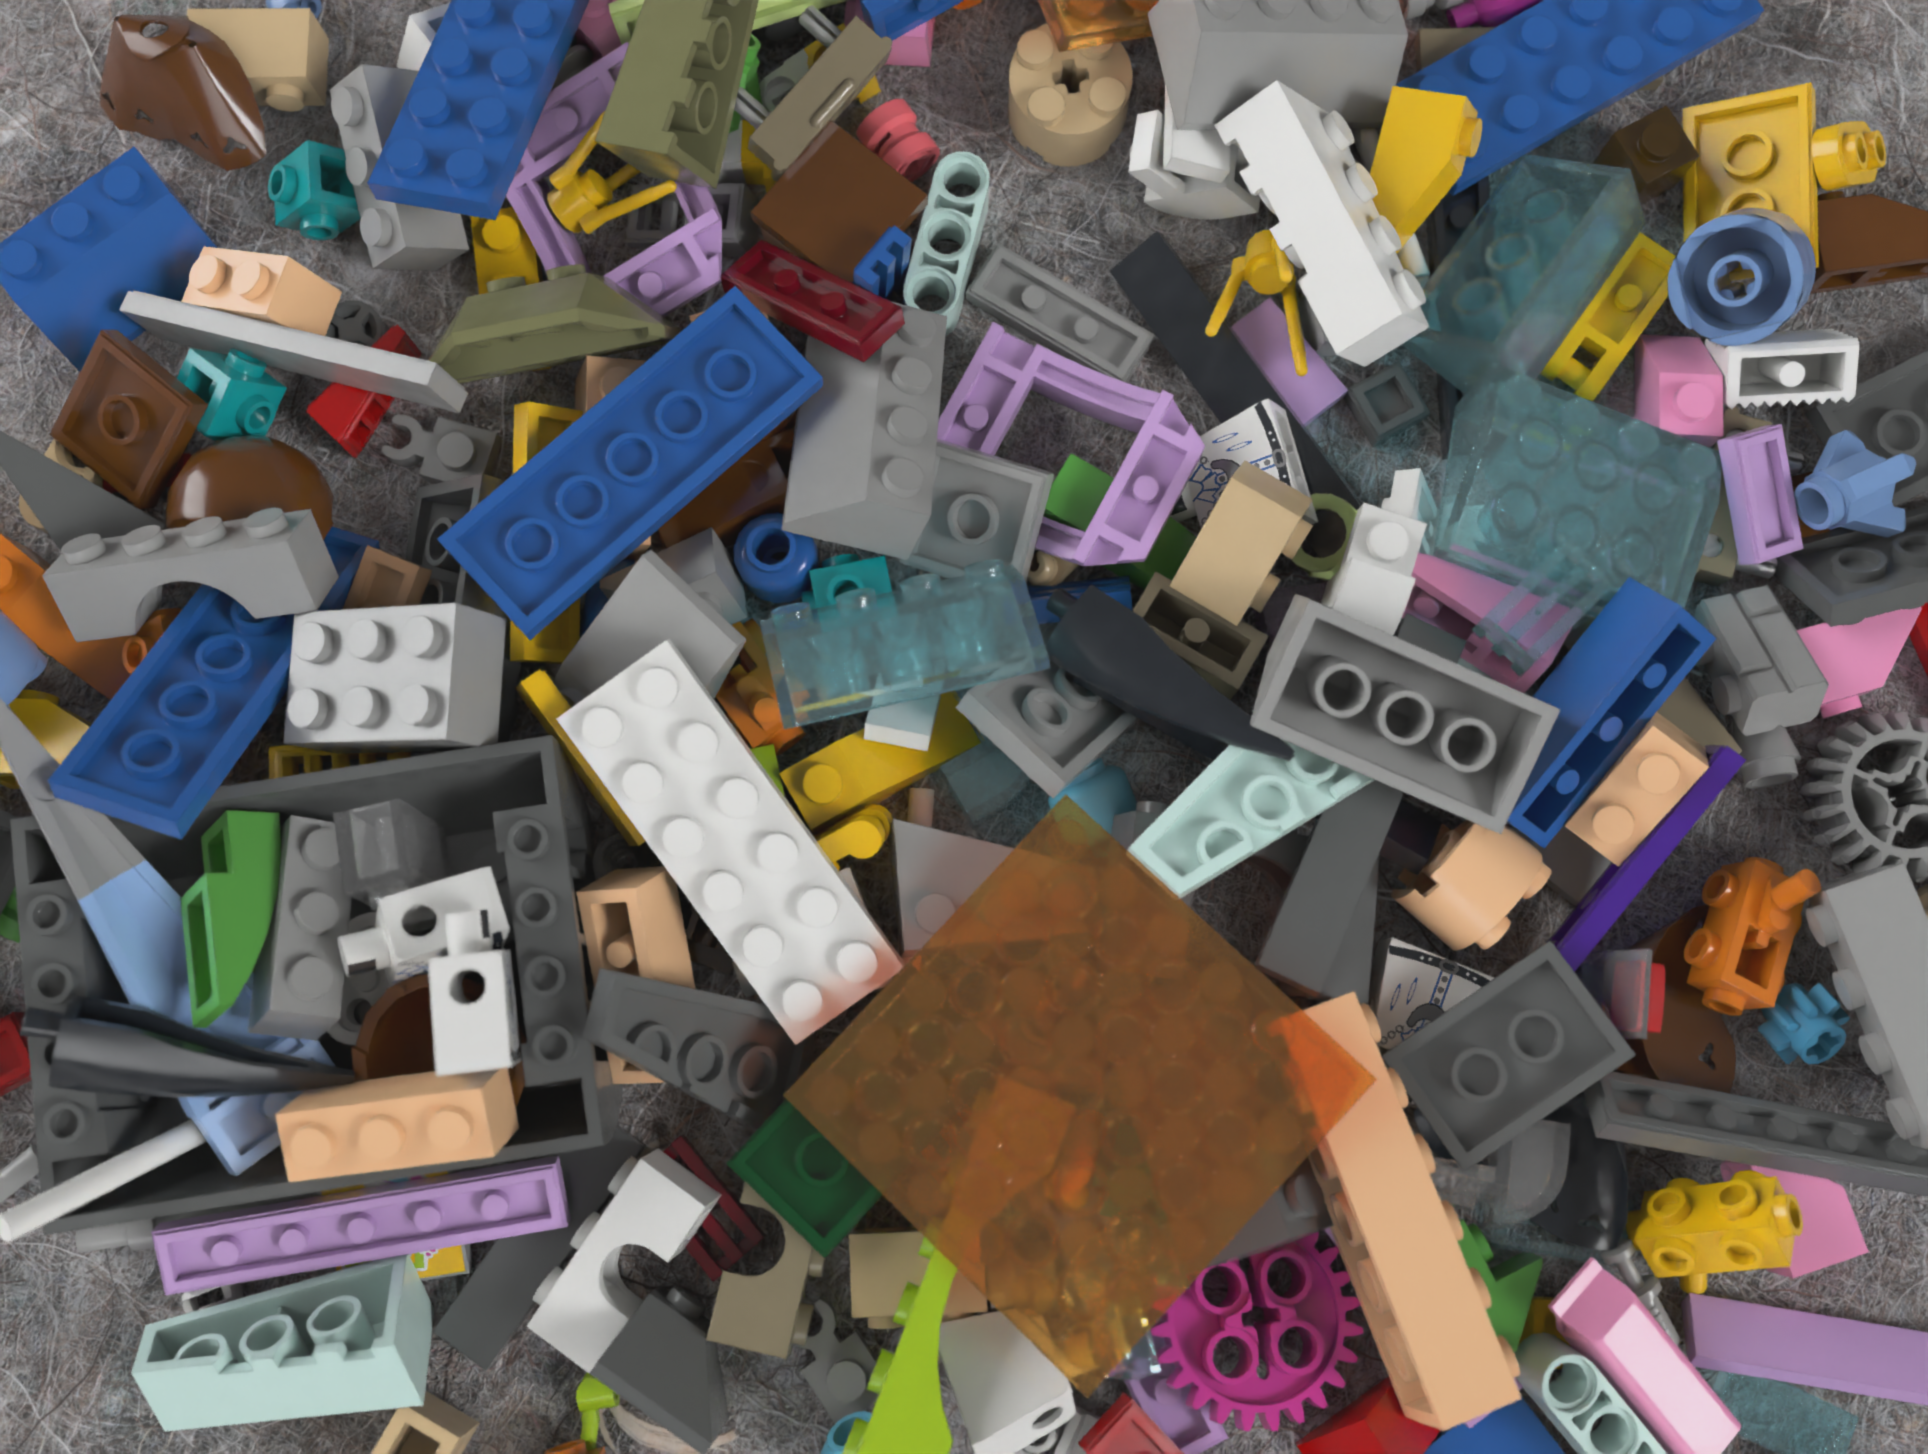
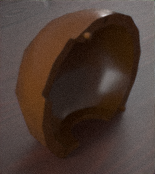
[166,435,334,540]
[352,973,527,1107]

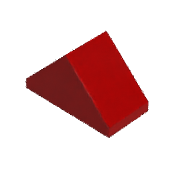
[1295,1376,1441,1454]

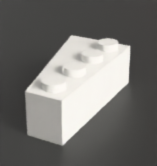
[1214,80,1429,367]

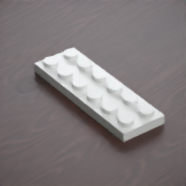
[557,639,905,1045]

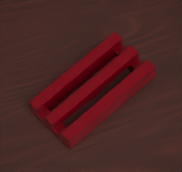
[663,1134,767,1282]

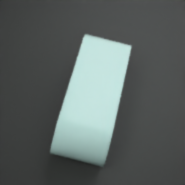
[903,151,989,336]
[1515,1332,1667,1454]

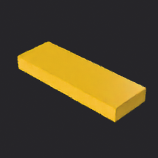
[515,669,645,846]

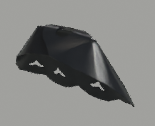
[1413,1091,1628,1251]

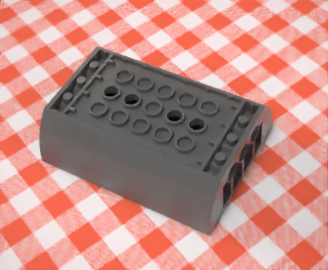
[10,735,623,1235]

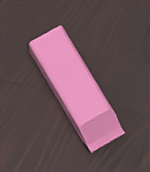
[1548,1257,1741,1454]

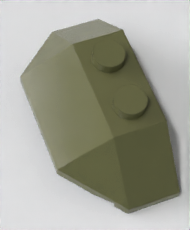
[428,264,681,384]

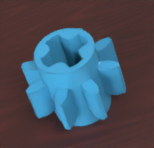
[1758,983,1850,1064]

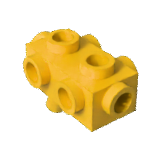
[1626,1170,1803,1294]

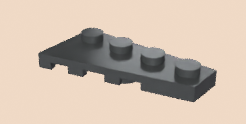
[583,968,817,1131]

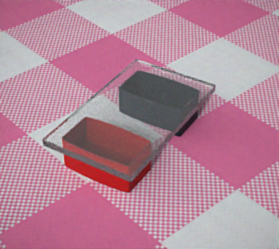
[1574,949,1665,1039]

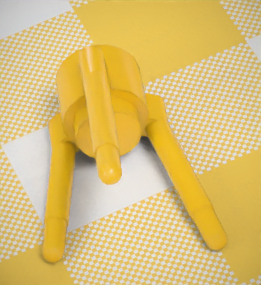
[547,111,677,234]
[1205,230,1308,377]

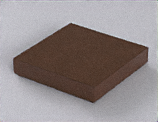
[751,120,928,283]
[50,329,209,509]

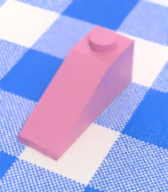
[1402,552,1580,693]

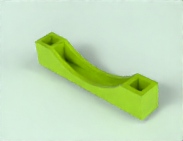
[842,1076,1076,1454]

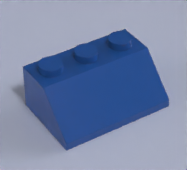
[0,146,218,372]

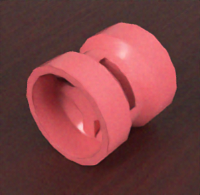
[857,99,940,182]

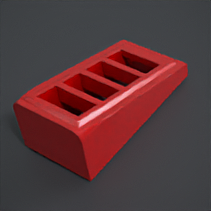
[305,324,422,458]

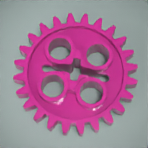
[1144,1232,1363,1432]

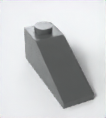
[0,430,167,551]

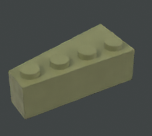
[595,0,759,189]

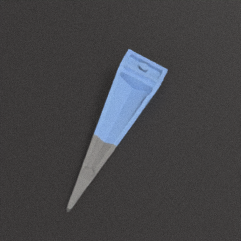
[0,698,335,1176]

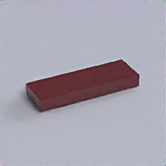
[721,239,905,363]

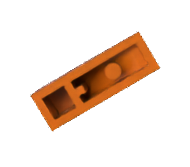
[0,533,131,700]

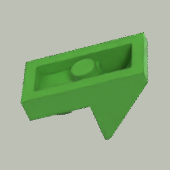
[1457,1218,1543,1352]

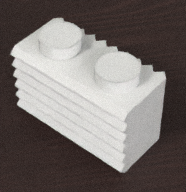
[1705,329,1859,409]

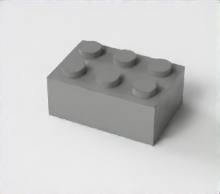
[283,603,506,754]

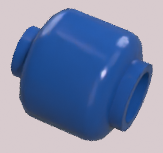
[733,512,820,603]

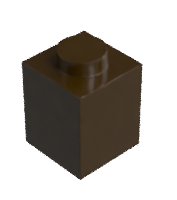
[1591,105,1699,215]

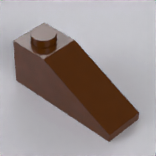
[1810,191,1928,294]

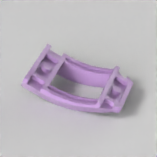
[506,42,722,317]
[937,322,1205,566]

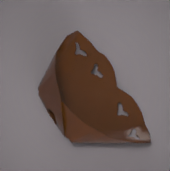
[100,14,266,171]
[1604,905,1736,1093]

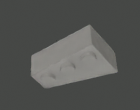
[889,819,1103,958]

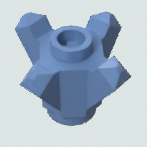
[1794,430,1916,537]

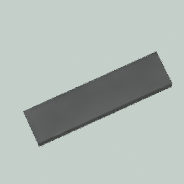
[433,1124,646,1371]

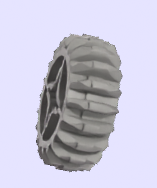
[1799,711,1928,883]

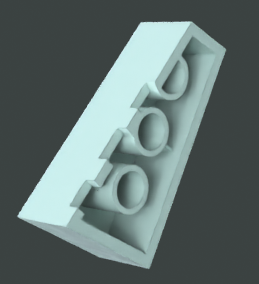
[131,1254,435,1432]

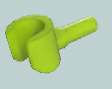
[576,1372,620,1451]

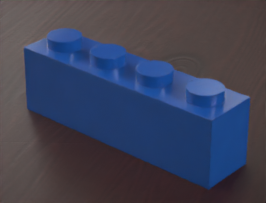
[1508,577,1717,849]

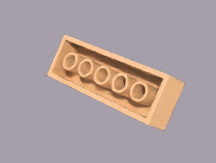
[1260,991,1522,1431]

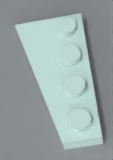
[1126,738,1375,901]

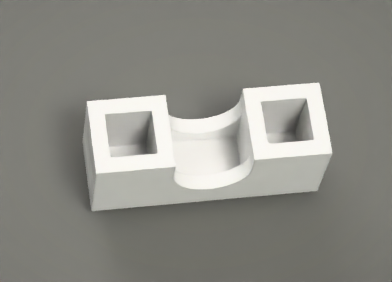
[527,1149,721,1375]

